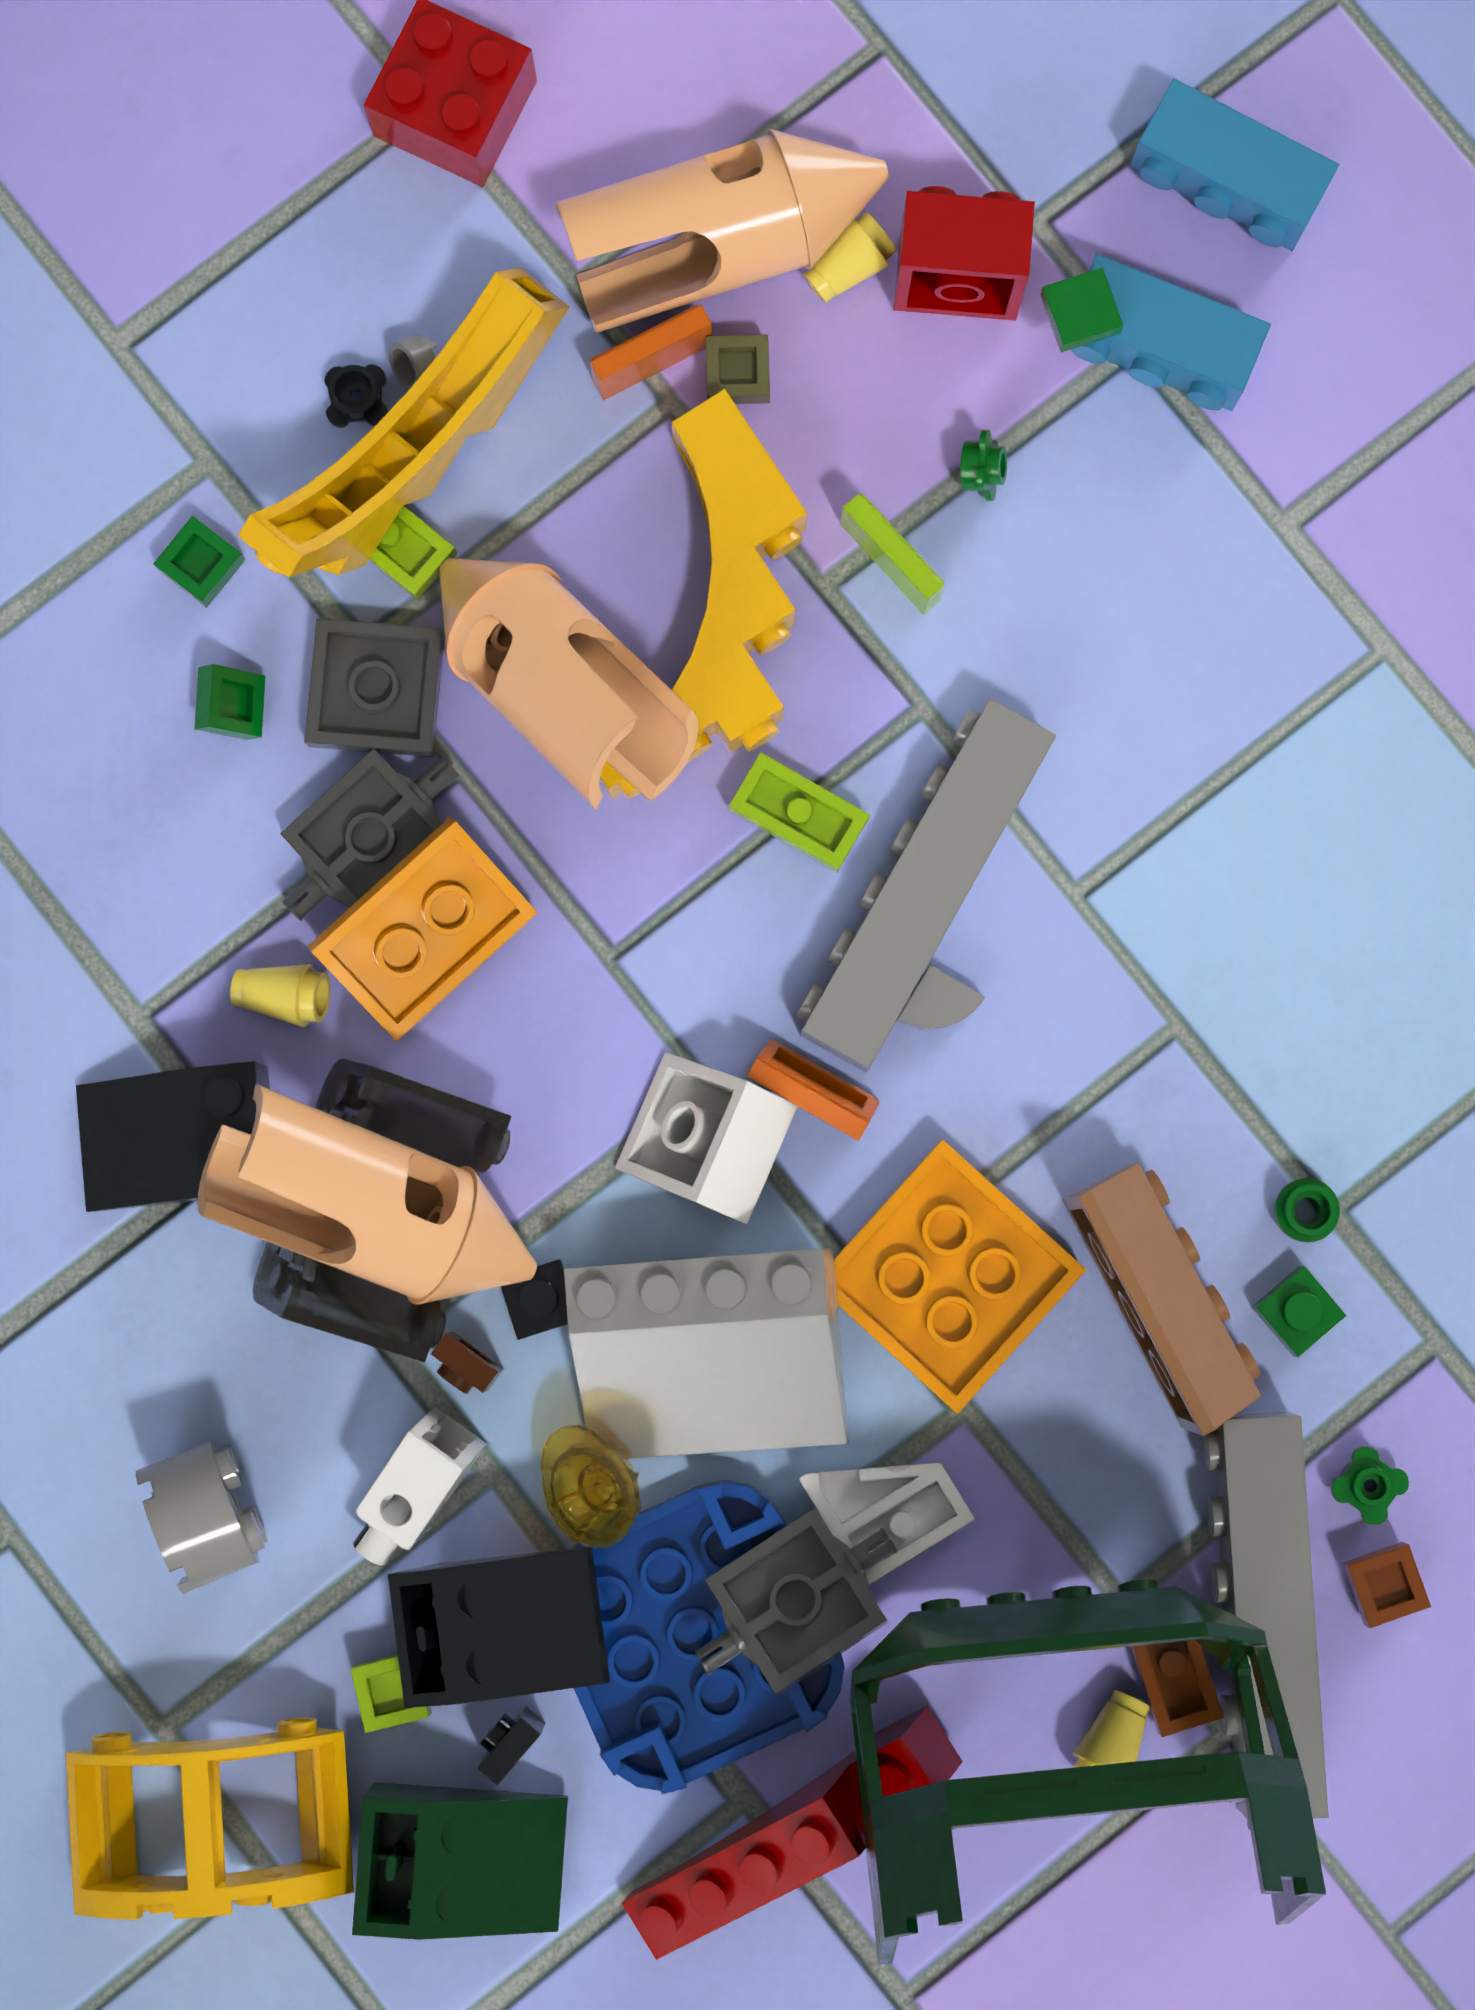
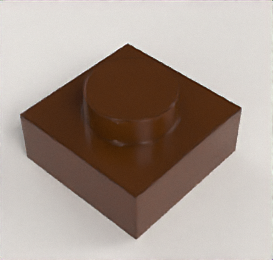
[431,1331,504,1394]

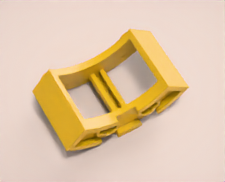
[66,1717,354,1920]

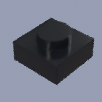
[501,1259,568,1340]
[478,1706,545,1786]

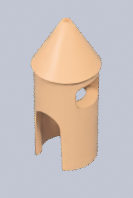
[556,129,889,333]
[439,558,699,810]
[197,1084,537,1305]

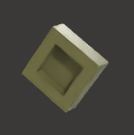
[706,334,770,404]

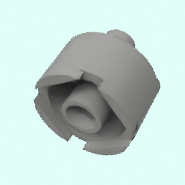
[136,1440,268,1594]

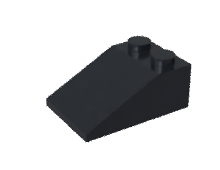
[76,1061,270,1212]

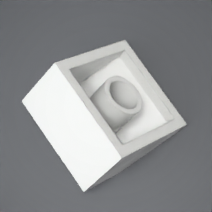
[615,1052,798,1225]

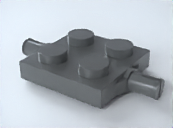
[280,749,460,921]
[694,1508,898,1696]

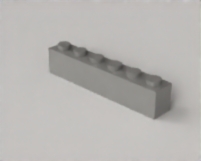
[796,698,1057,1073]
[1203,1412,1329,1820]

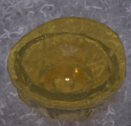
[541,1425,641,1548]

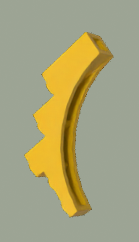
[238,268,570,578]
[600,389,807,799]

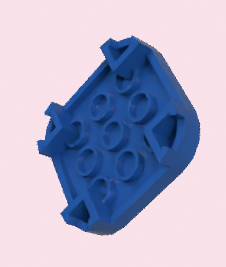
[569,1480,845,1794]

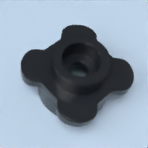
[324,364,388,428]

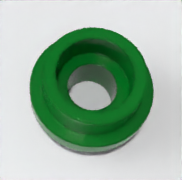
[1274,1178,1340,1242]

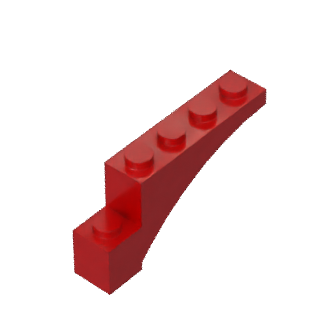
[621,1705,963,1960]

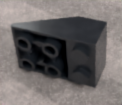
[388,1547,610,1708]

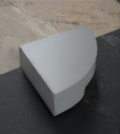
[897,965,985,1029]

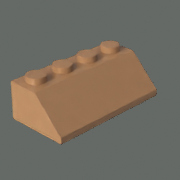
[1062,1163,1261,1436]

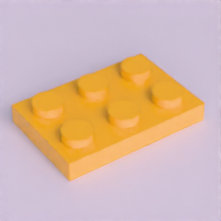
[307,816,538,1042]

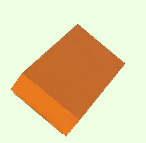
[590,304,712,401]
[746,1039,880,1141]

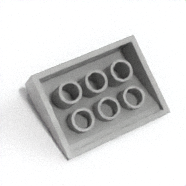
[564,1248,849,1461]

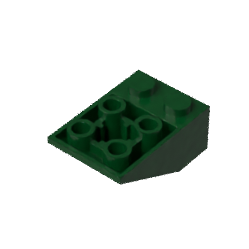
[352,1782,568,1940]

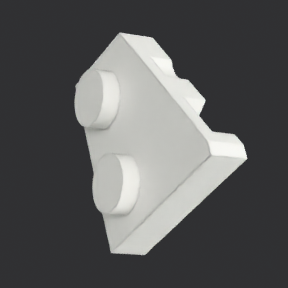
[799,1462,975,1585]

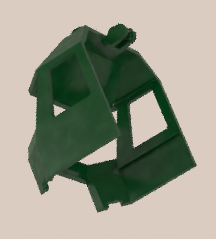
[850,1579,1326,1965]

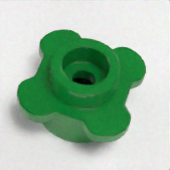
[960,430,1007,501]
[1330,1446,1409,1525]

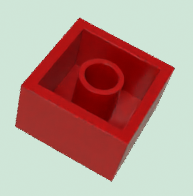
[363,0,537,187]
[893,186,1035,321]

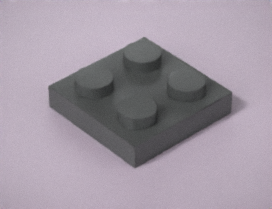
[304,618,445,757]

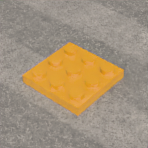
[834,1139,1087,1414]

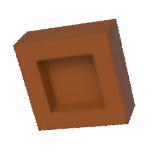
[1342,1542,1431,1628]

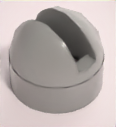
[389,334,438,390]

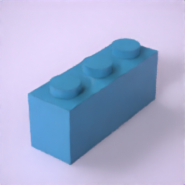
[1130,78,1340,252]
[1071,254,1271,411]

